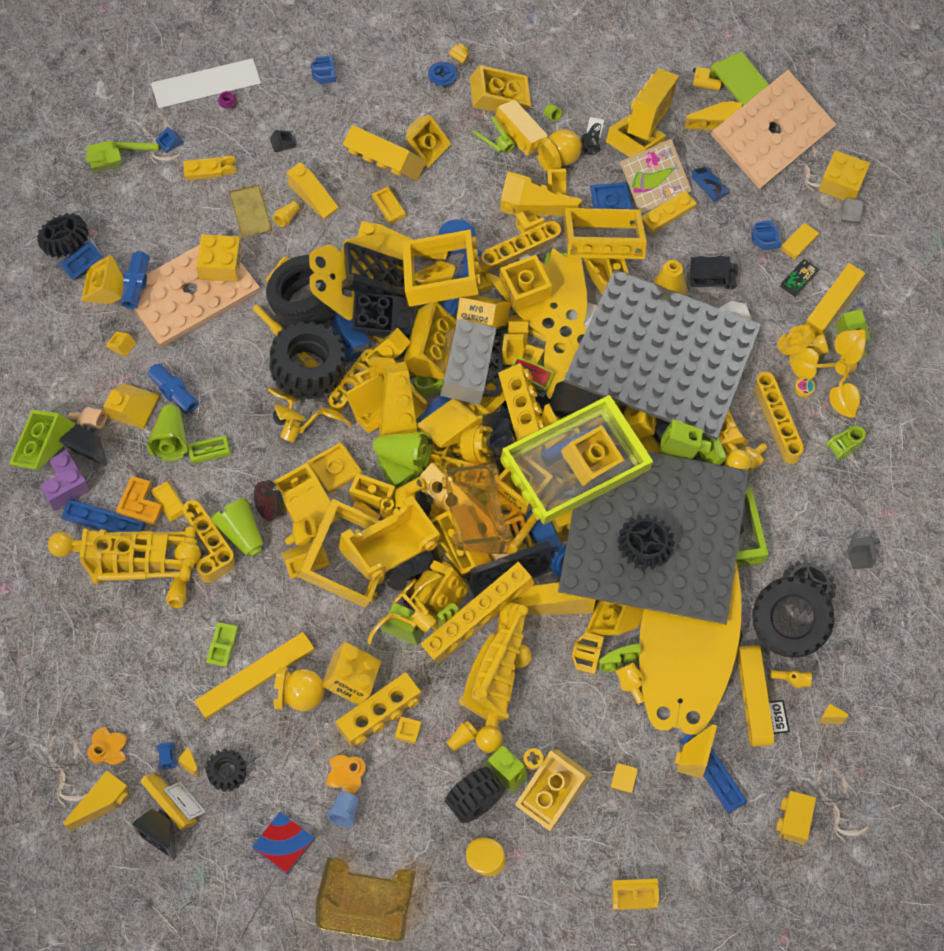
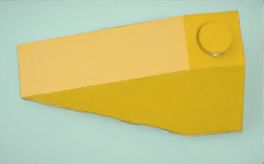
[500,171,580,216]

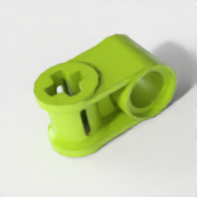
[414,376,443,398]
[826,426,866,461]

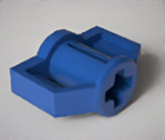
[311,55,336,84]
[751,220,781,250]

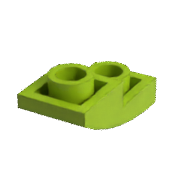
[598,644,641,673]

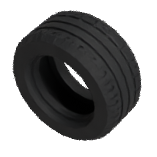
[266,255,344,326]

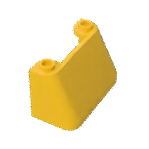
[339,496,440,581]

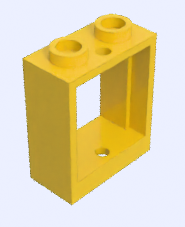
[606,115,667,157]

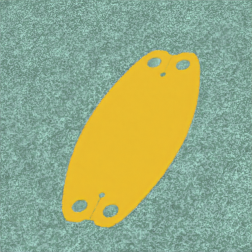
[639,563,741,735]

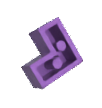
[39,450,90,511]

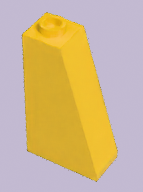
[805,263,865,336]
[514,582,595,615]

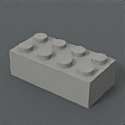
[440,319,496,405]

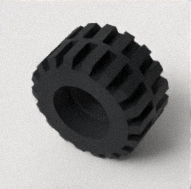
[445,767,505,823]

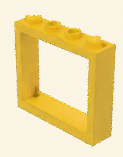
[564,208,647,259]
[402,230,481,307]
[297,499,385,608]

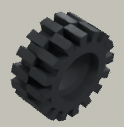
[205,749,247,792]

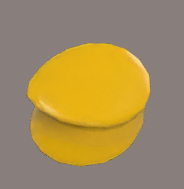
[466,838,506,876]

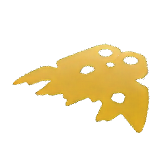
[309,235,389,340]

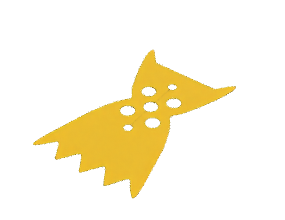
[487,247,588,399]

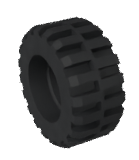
[269,321,346,399]
[752,576,835,658]

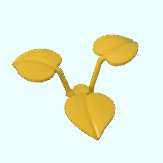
[789,329,866,418]
[268,387,352,442]
[367,572,441,646]

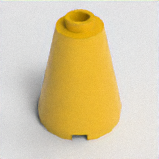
[652,260,688,296]

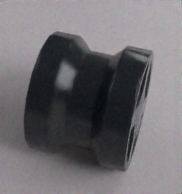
[581,132,601,155]

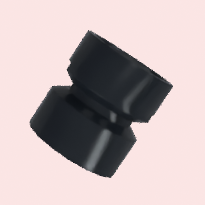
[488,429,516,468]

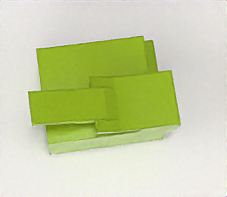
[85,141,122,173]

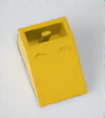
[417,399,490,448]
[273,463,340,532]

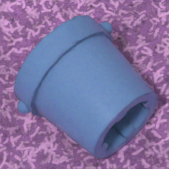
[327,792,359,828]

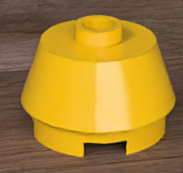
[460,425,494,465]

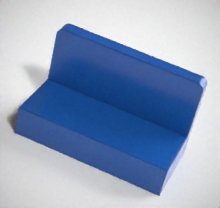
[56,241,102,280]

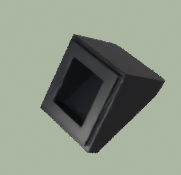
[270,130,296,152]

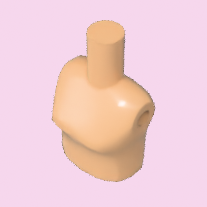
[68,407,107,429]

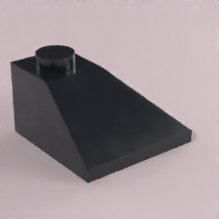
[58,424,108,466]
[132,809,177,860]

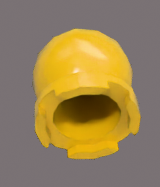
[534,129,582,171]
[273,667,325,712]

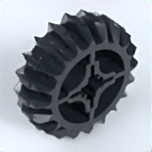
[37,213,89,258]
[617,514,675,570]

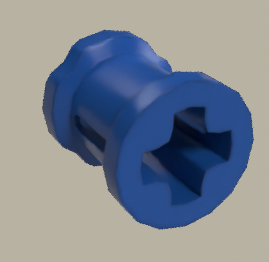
[156,742,178,770]

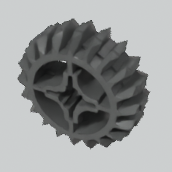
[780,559,836,616]

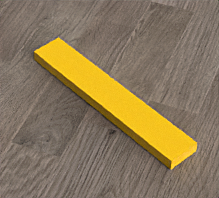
[194,632,315,720]

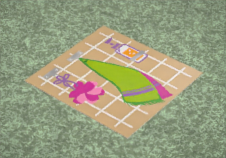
[620,139,692,214]

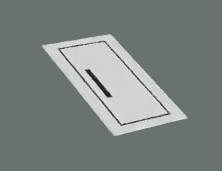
[163,781,206,820]

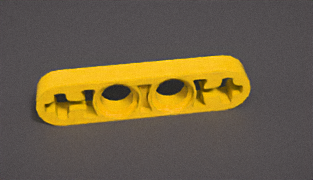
[329,349,373,412]

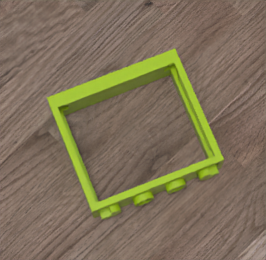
[736,488,769,567]

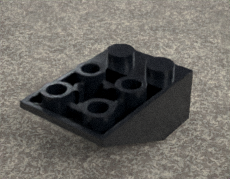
[352,292,412,340]

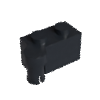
[690,256,738,290]
[387,550,434,591]

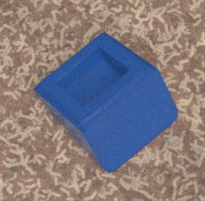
[155,127,184,153]

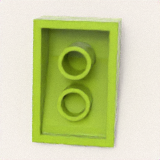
[9,410,75,471]

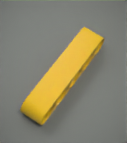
[478,221,561,273]
[754,372,804,464]
[737,645,774,747]

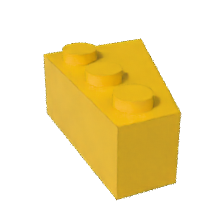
[583,258,629,295]
[430,504,491,574]

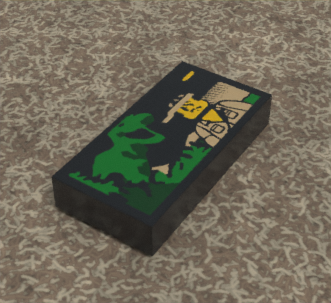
[780,259,819,297]

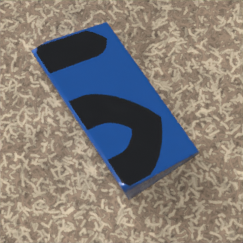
[691,167,729,203]

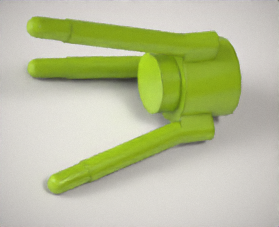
[472,116,515,154]

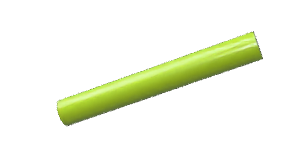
[103,141,159,151]

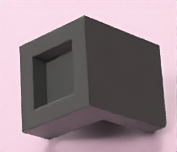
[848,537,877,569]

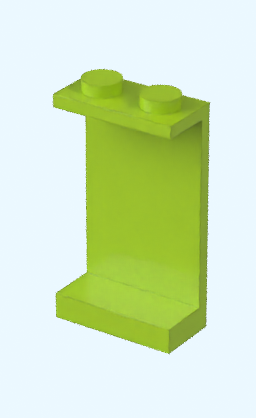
[709,51,769,107]

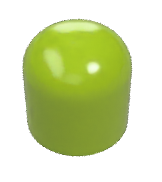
[544,104,562,122]

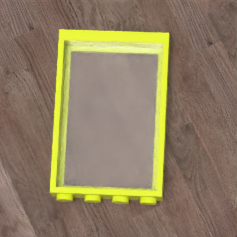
[500,395,653,525]

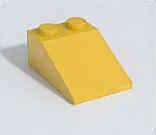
[470,65,531,111]
[357,221,413,274]
[515,749,592,831]

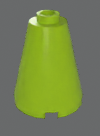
[147,404,188,461]
[373,432,432,472]
[211,498,263,557]

